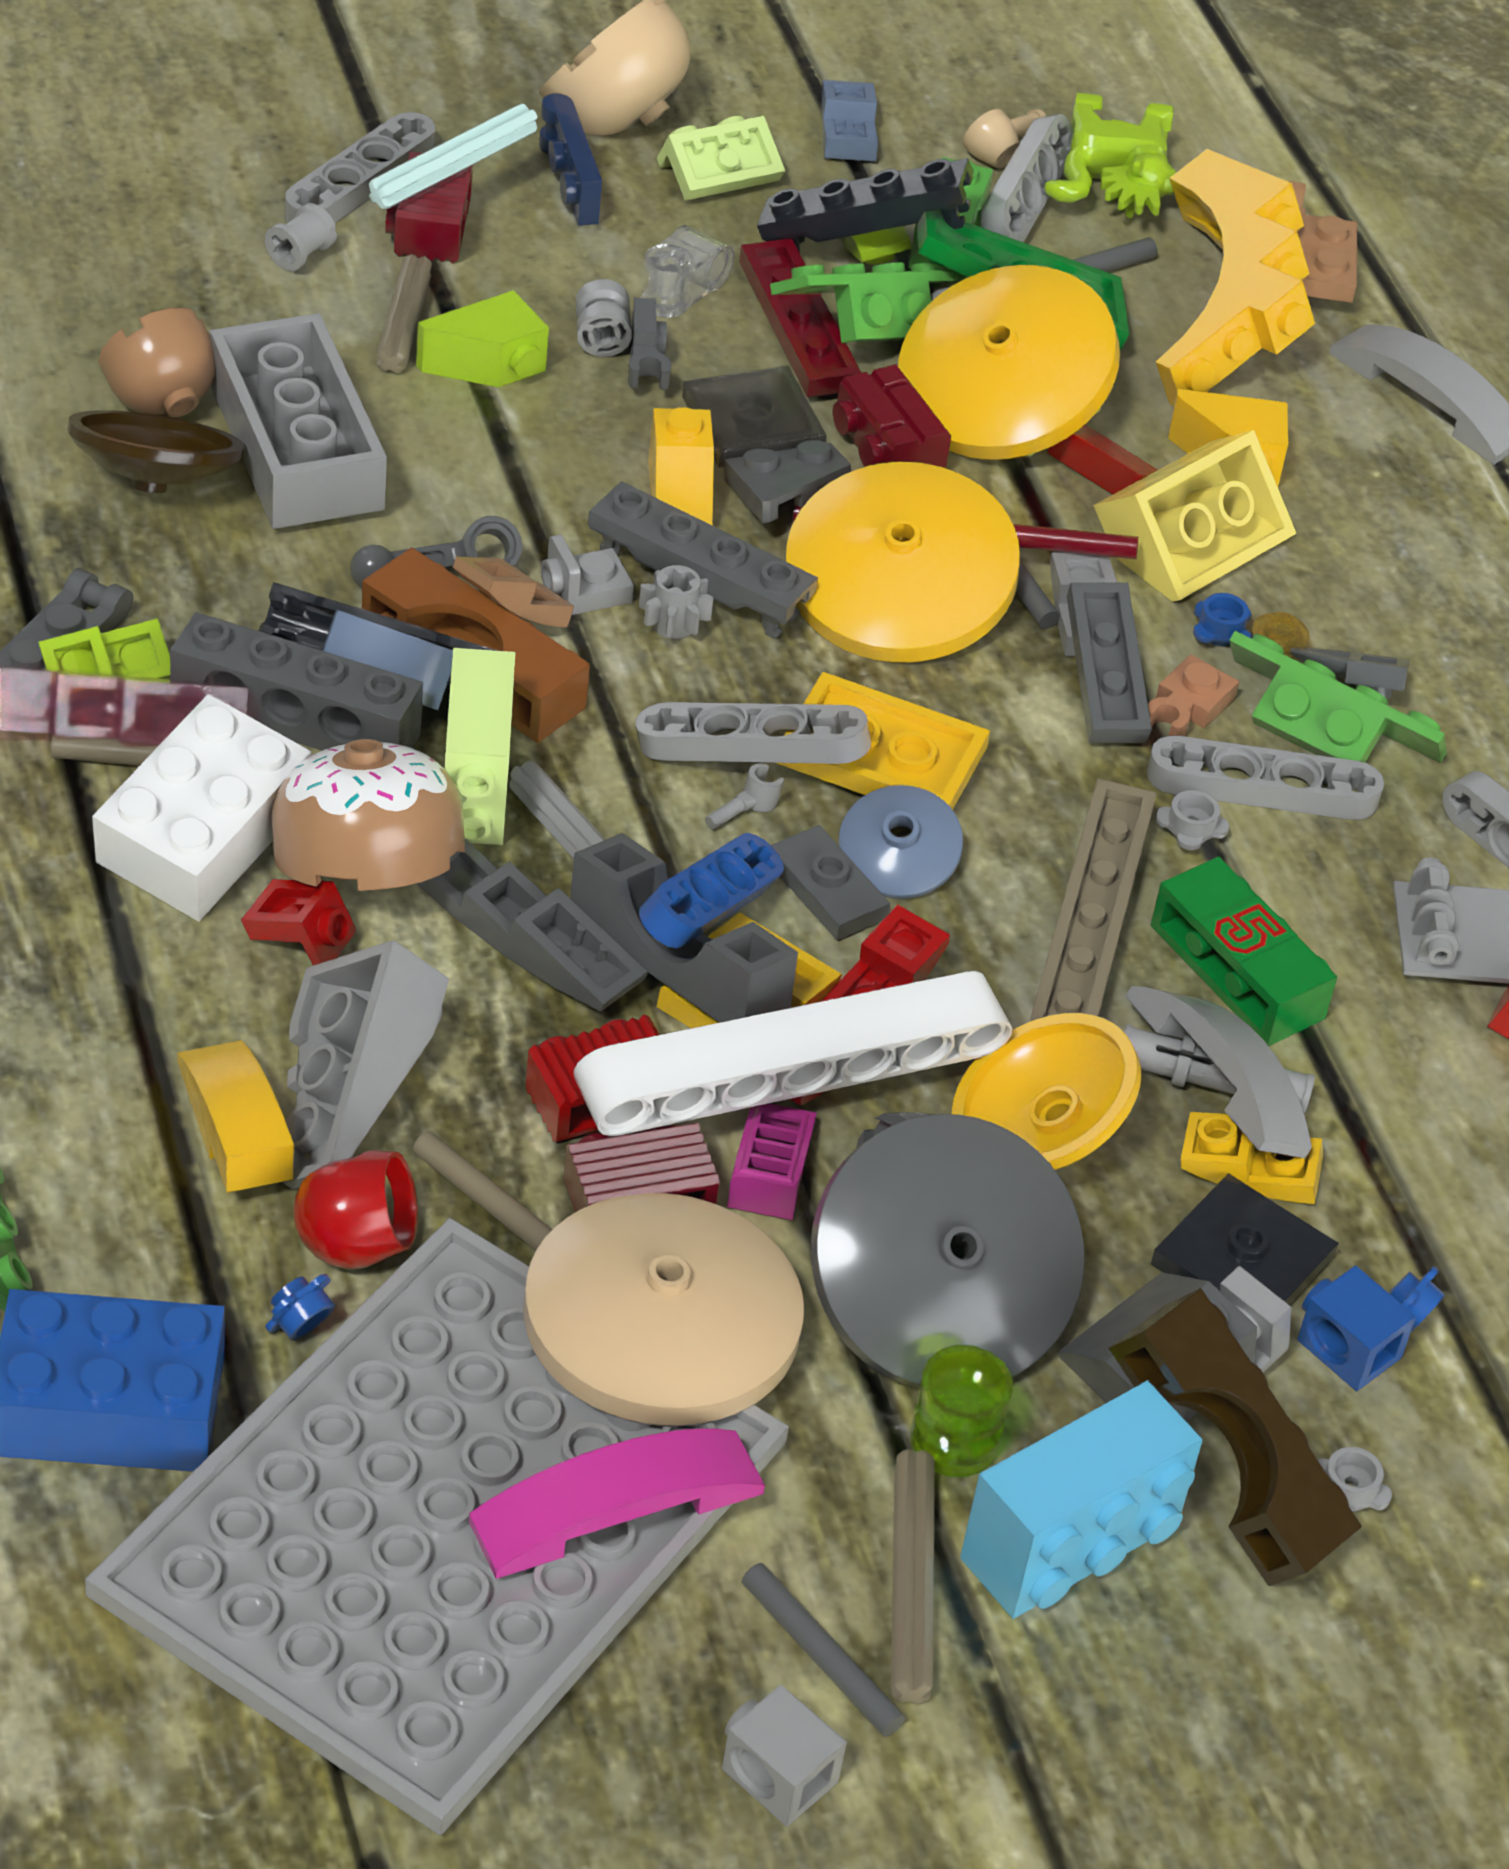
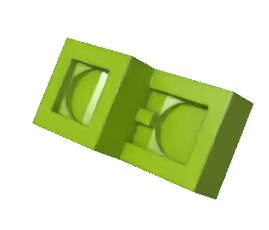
[38,618,171,702]

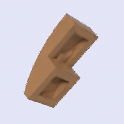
[453,556,574,628]

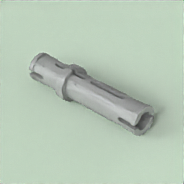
[1124,1024,1315,1114]

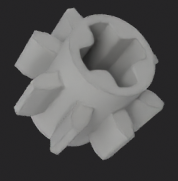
[639,565,714,639]

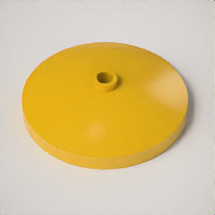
[898,265,1120,460]
[786,462,1020,663]

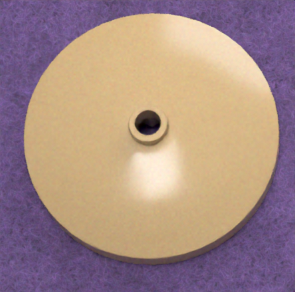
[523,1193,804,1426]

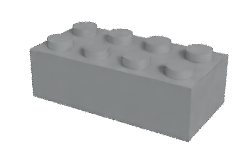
[209,313,387,529]

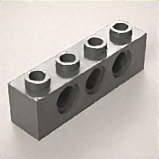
[170,612,423,751]

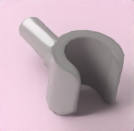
[705,763,784,830]

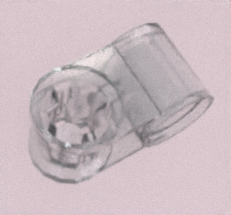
[641,225,735,318]

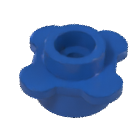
[1193,593,1252,646]
[1389,1266,1445,1332]
[265,1274,335,1341]

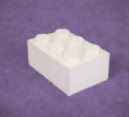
[92,694,311,922]

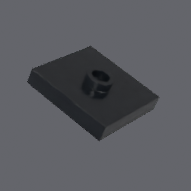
[1151,1173,1339,1306]

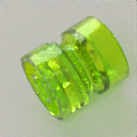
[910,1345,1013,1477]

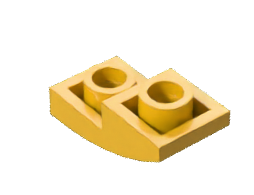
[1180,1112,1323,1204]

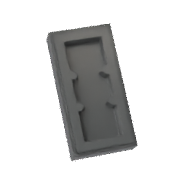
[771,825,891,940]

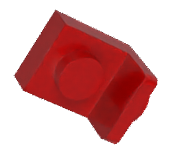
[241,879,356,966]

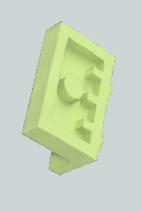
[657,116,785,201]

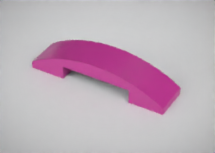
[468,1428,765,1579]

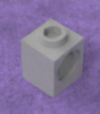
[722,1684,847,1827]

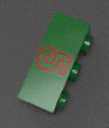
[1150,856,1338,1046]

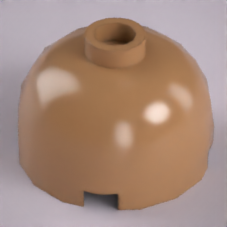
[98,308,215,417]

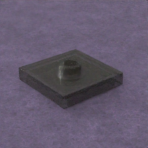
[682,366,827,468]

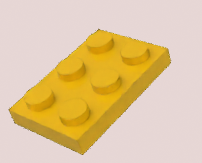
[776,672,990,810]

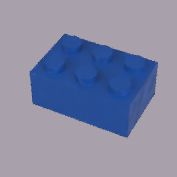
[0,1289,225,1472]

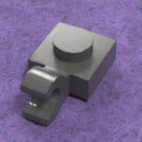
[628,297,671,390]

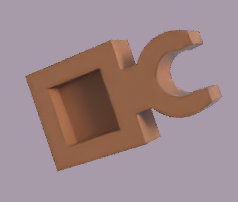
[1148,654,1240,736]

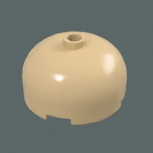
[539,0,690,136]

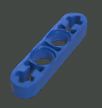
[639,833,784,948]

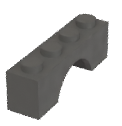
[570,833,798,1023]

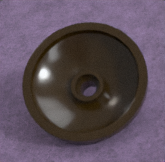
[67,410,244,493]

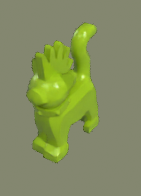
[1044,93,1177,219]

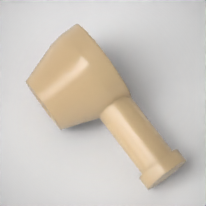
[963,109,1047,169]

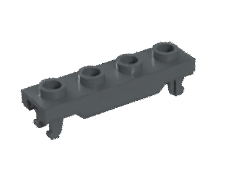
[588,481,818,639]

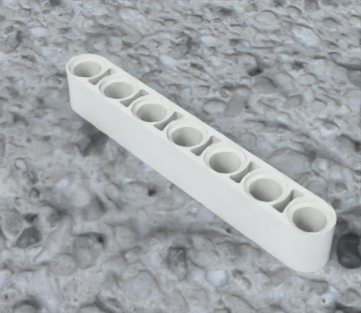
[574,971,1013,1136]

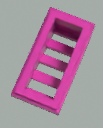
[727,1103,817,1220]

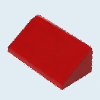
[1047,424,1158,494]

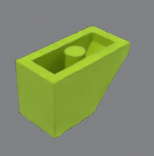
[416,290,549,387]

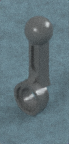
[350,516,522,588]

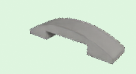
[1329,325,1509,465]
[1126,986,1312,1158]

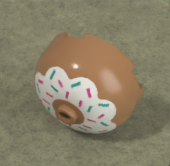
[272,739,465,891]

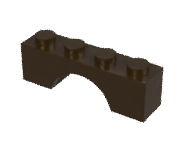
[1108,1288,1362,1586]

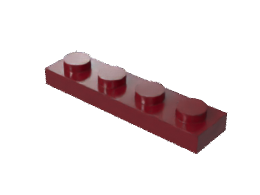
[739,238,862,397]

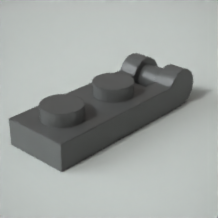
[0,568,133,707]

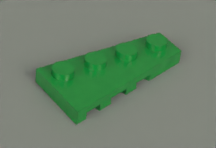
[917,211,1129,351]

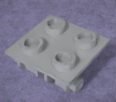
[1393,857,1509,983]

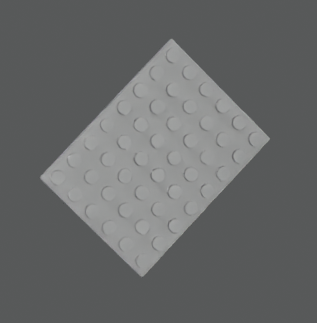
[85,1218,789,1836]

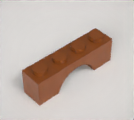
[361,547,590,743]

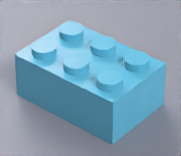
[960,1380,1203,1619]

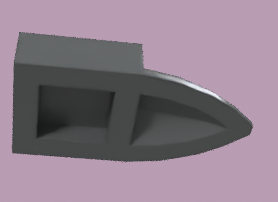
[1290,648,1410,698]

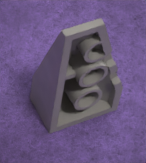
[283,940,449,1190]

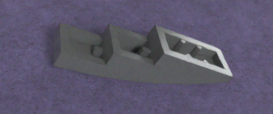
[416,839,648,1011]

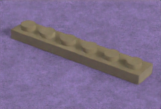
[1029,778,1157,1022]

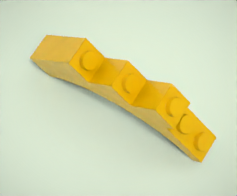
[1155,149,1315,406]

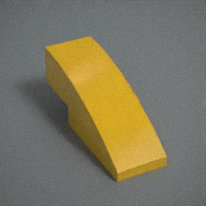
[177,1040,294,1193]

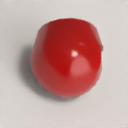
[293,1150,418,1269]

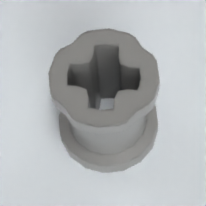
[265,203,337,271]

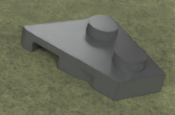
[724,440,851,523]

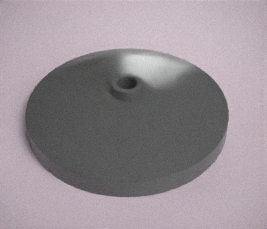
[811,1114,1084,1392]

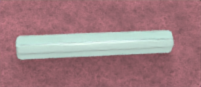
[369,104,538,209]

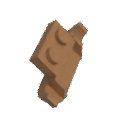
[1285,180,1357,303]

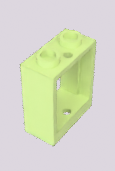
[445,648,515,845]

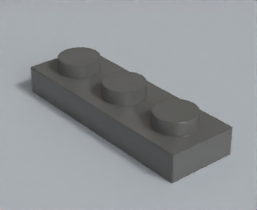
[1067,582,1152,743]

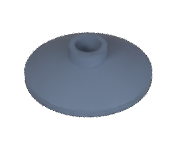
[839,785,963,899]

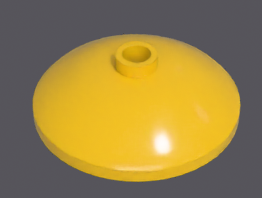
[952,1013,1141,1170]

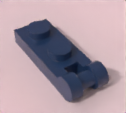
[539,93,602,226]

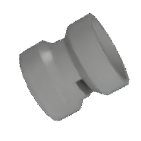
[575,279,632,357]

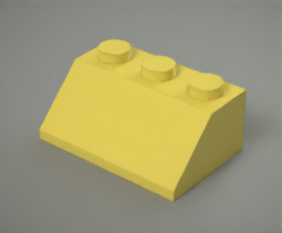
[1093,430,1297,602]

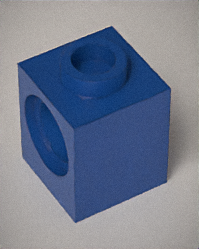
[1297,1265,1416,1392]

